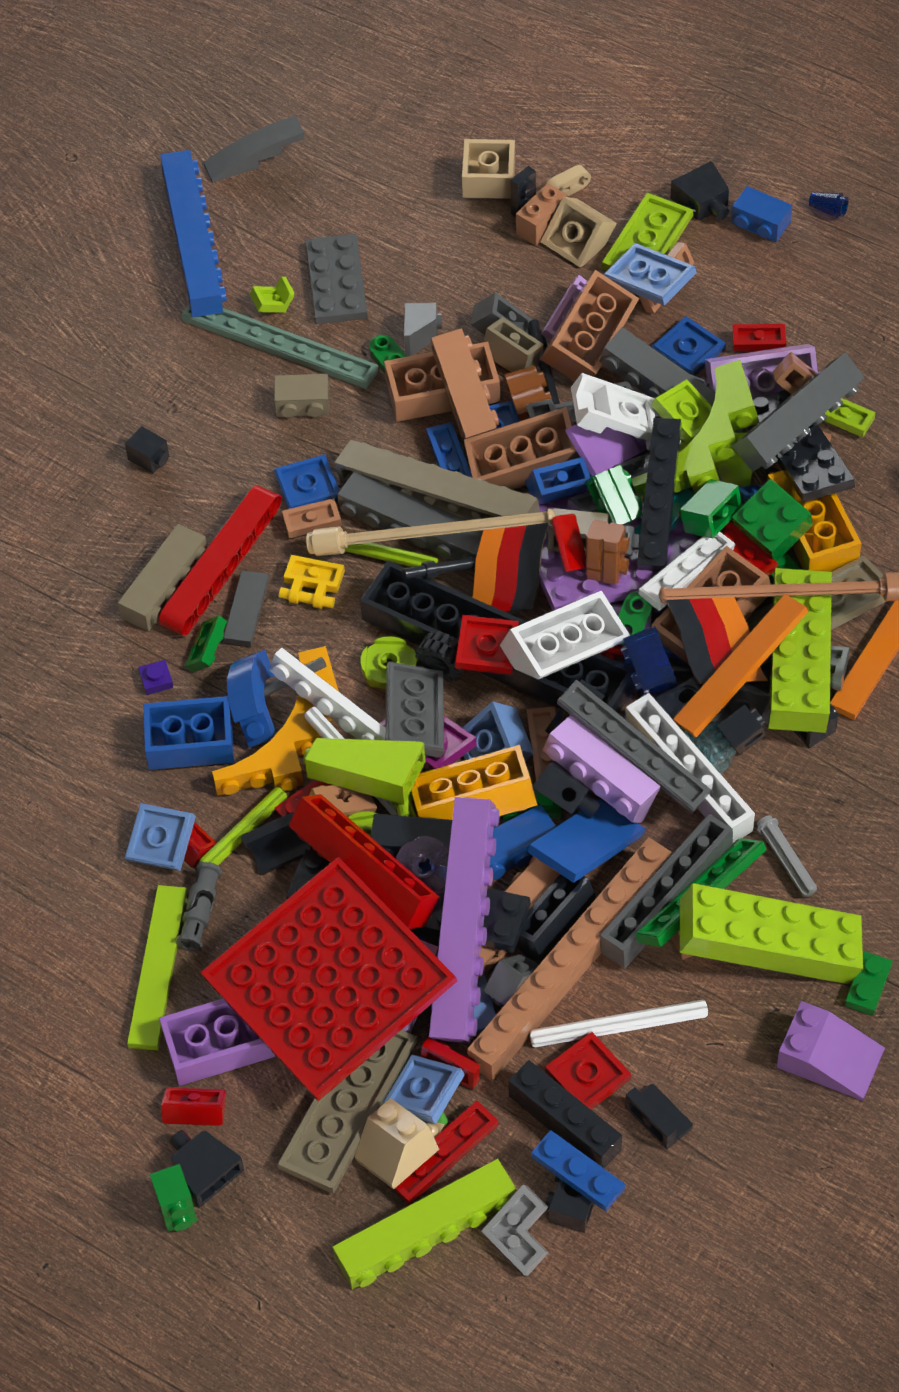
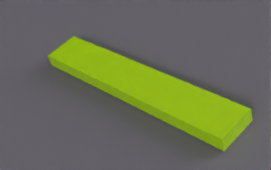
[127,885,188,1051]

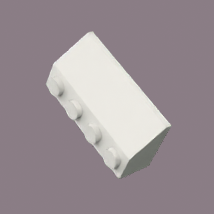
[500,591,631,679]

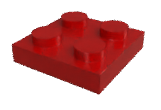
[455,615,519,675]
[545,1032,632,1110]

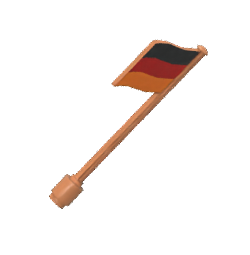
[659,572,899,684]

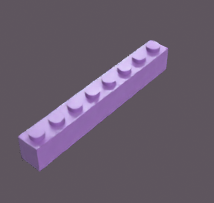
[429,797,499,1044]

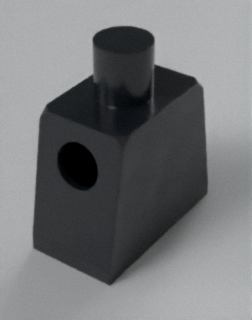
[670,161,729,221]
[533,761,602,818]
[170,1130,244,1208]

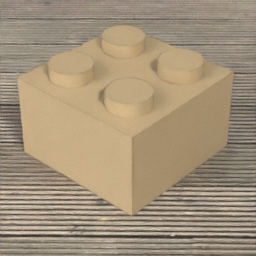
[462,139,515,199]

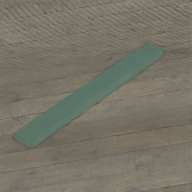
[181,304,379,389]

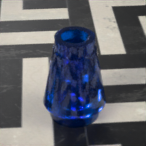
[809,192,849,218]

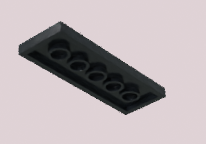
[753,390,855,502]

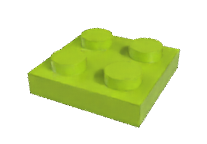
[650,379,712,444]

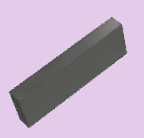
[224,570,269,647]

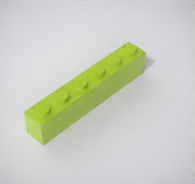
[333,1159,517,1290]

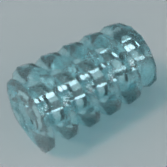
[678,722,736,774]

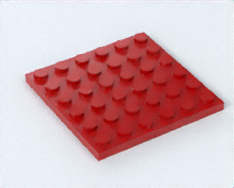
[200,857,457,1101]

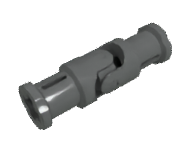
[176,862,223,952]

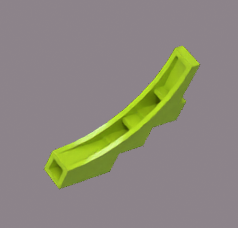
[632,360,759,503]

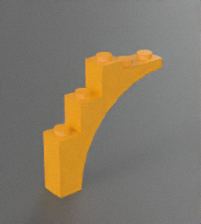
[212,646,339,796]

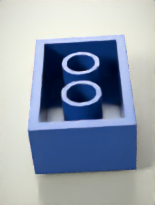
[143,696,235,770]

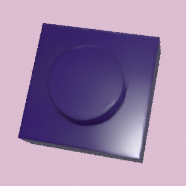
[138,660,174,695]

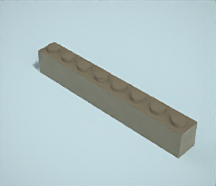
[334,440,541,520]

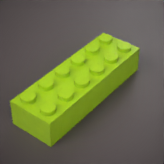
[768,568,832,733]
[680,883,863,984]

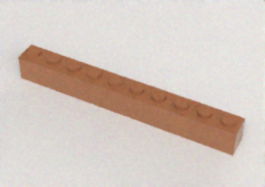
[467,837,673,1081]

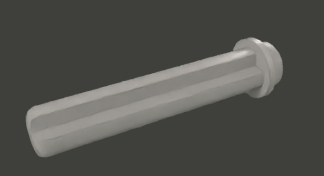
[757,815,817,897]

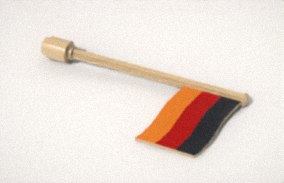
[306,508,555,612]

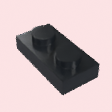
[511,166,536,217]

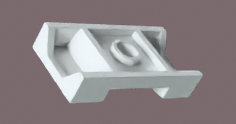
[571,373,681,450]

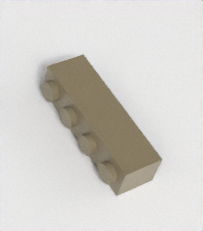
[118,524,208,632]

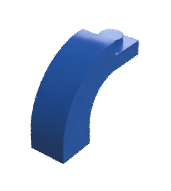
[227,650,277,747]

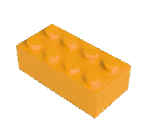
[767,471,862,572]
[412,745,537,820]

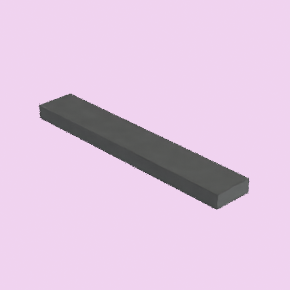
[557,680,712,814]

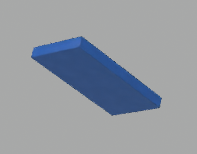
[528,799,645,883]

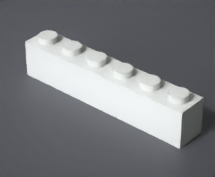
[625,693,755,843]

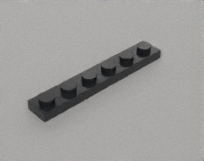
[637,418,682,571]

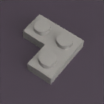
[482,1185,549,1276]

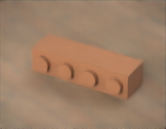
[430,328,499,444]

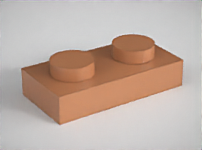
[282,498,342,538]

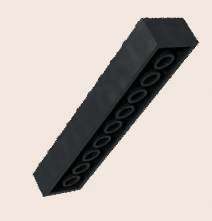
[360,560,635,714]

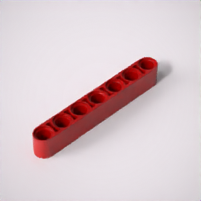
[159,485,282,636]

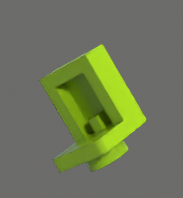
[249,277,294,313]

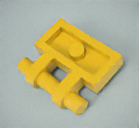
[279,555,345,609]

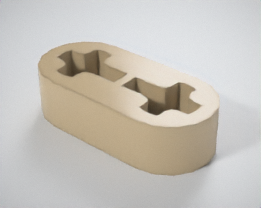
[546,165,591,196]

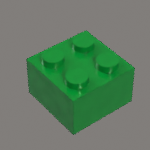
[732,478,813,562]

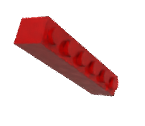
[289,794,439,929]

